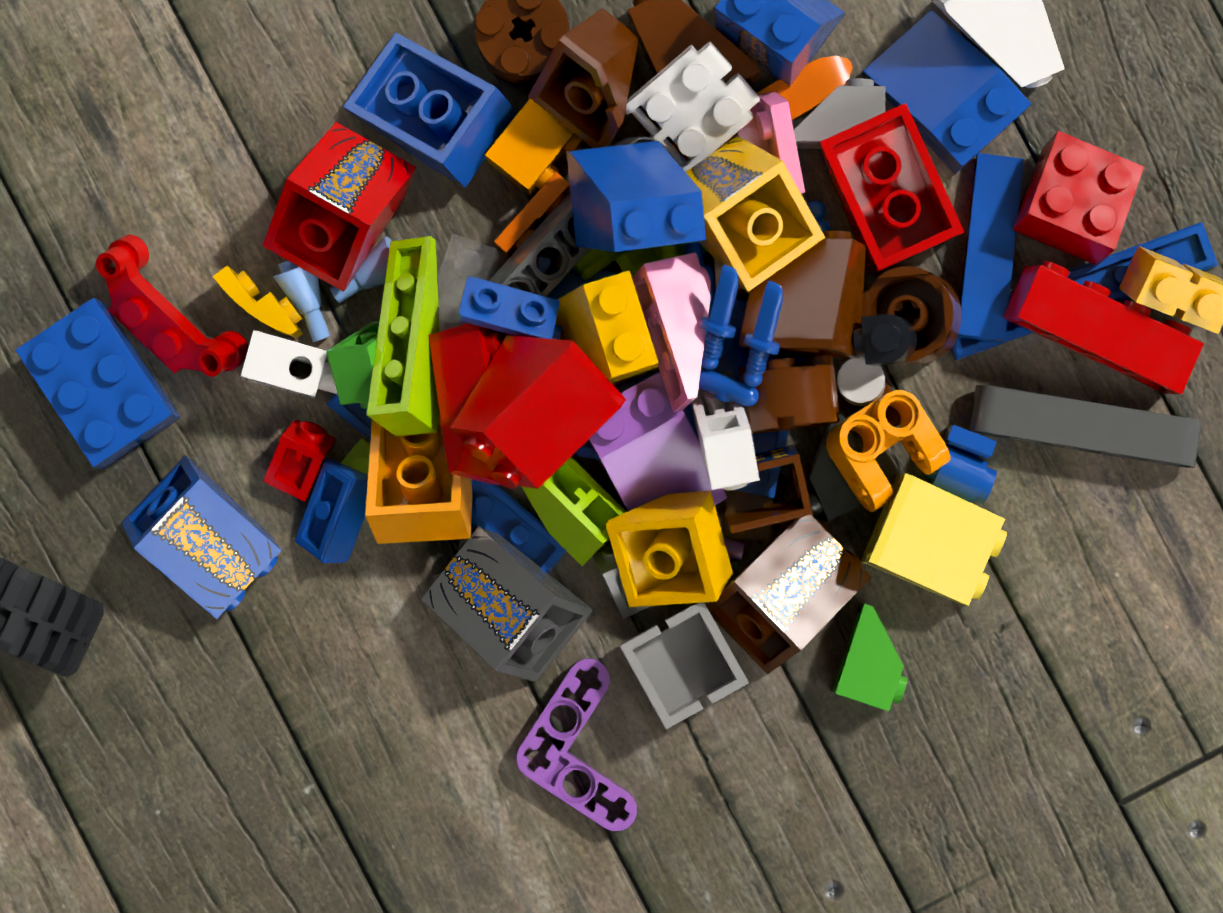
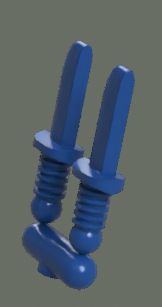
[698,264,783,407]

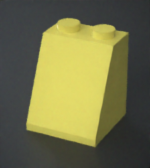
[860,473,1007,606]

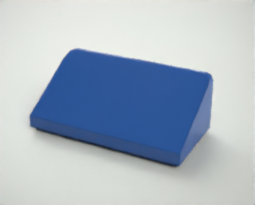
[295,458,368,563]

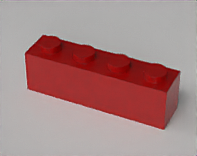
[1003,261,1204,395]

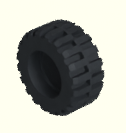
[0,557,104,677]

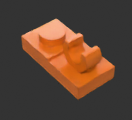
[494,172,570,257]

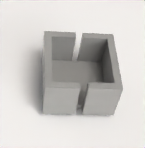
[620,602,749,729]

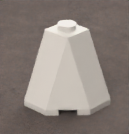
[933,0,1065,88]

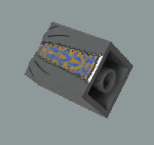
[421,526,593,682]

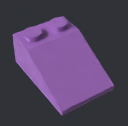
[589,372,728,511]

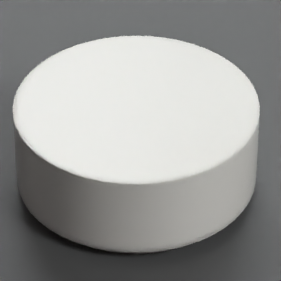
[837,357,885,406]

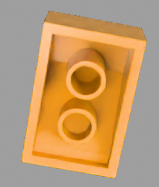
[365,412,472,544]

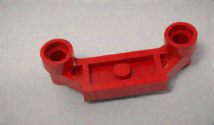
[96,234,249,377]

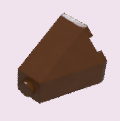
[528,8,639,148]

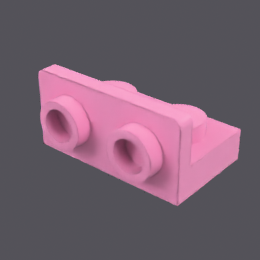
[736,91,805,193]

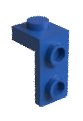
[457,276,562,339]

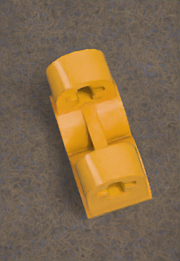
[826,390,950,512]

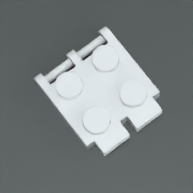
[625,41,760,172]

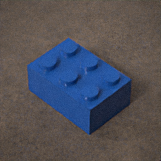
[15,297,181,469]

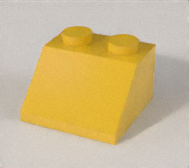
[606,490,733,607]

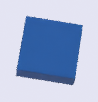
[943,425,997,460]

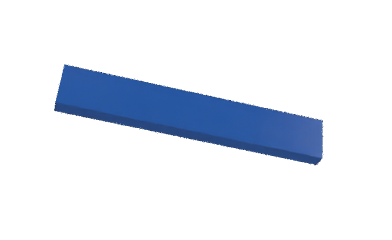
[951,222,1218,361]
[326,394,567,573]

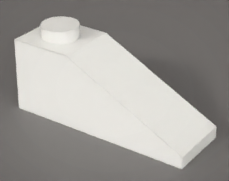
[690,371,759,490]

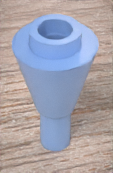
[330,236,399,303]
[273,260,331,342]

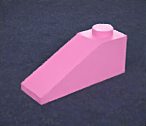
[632,252,711,413]

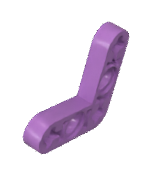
[517,658,637,831]

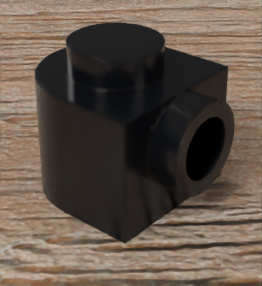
[853,314,917,366]

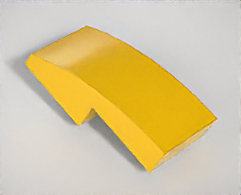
[212,266,303,339]

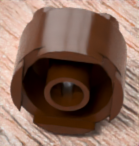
[475,0,569,86]
[861,266,962,364]
[739,355,840,434]

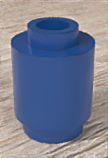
[923,445,997,505]

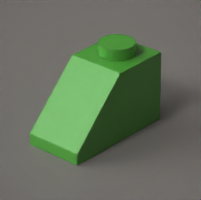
[326,321,379,409]
[831,603,908,711]

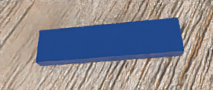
[958,153,1024,343]

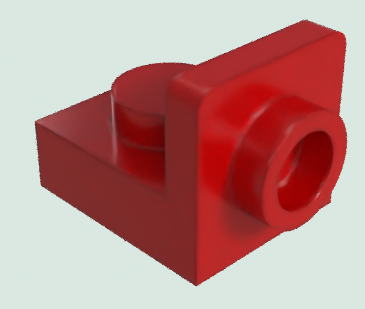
[263,420,336,502]

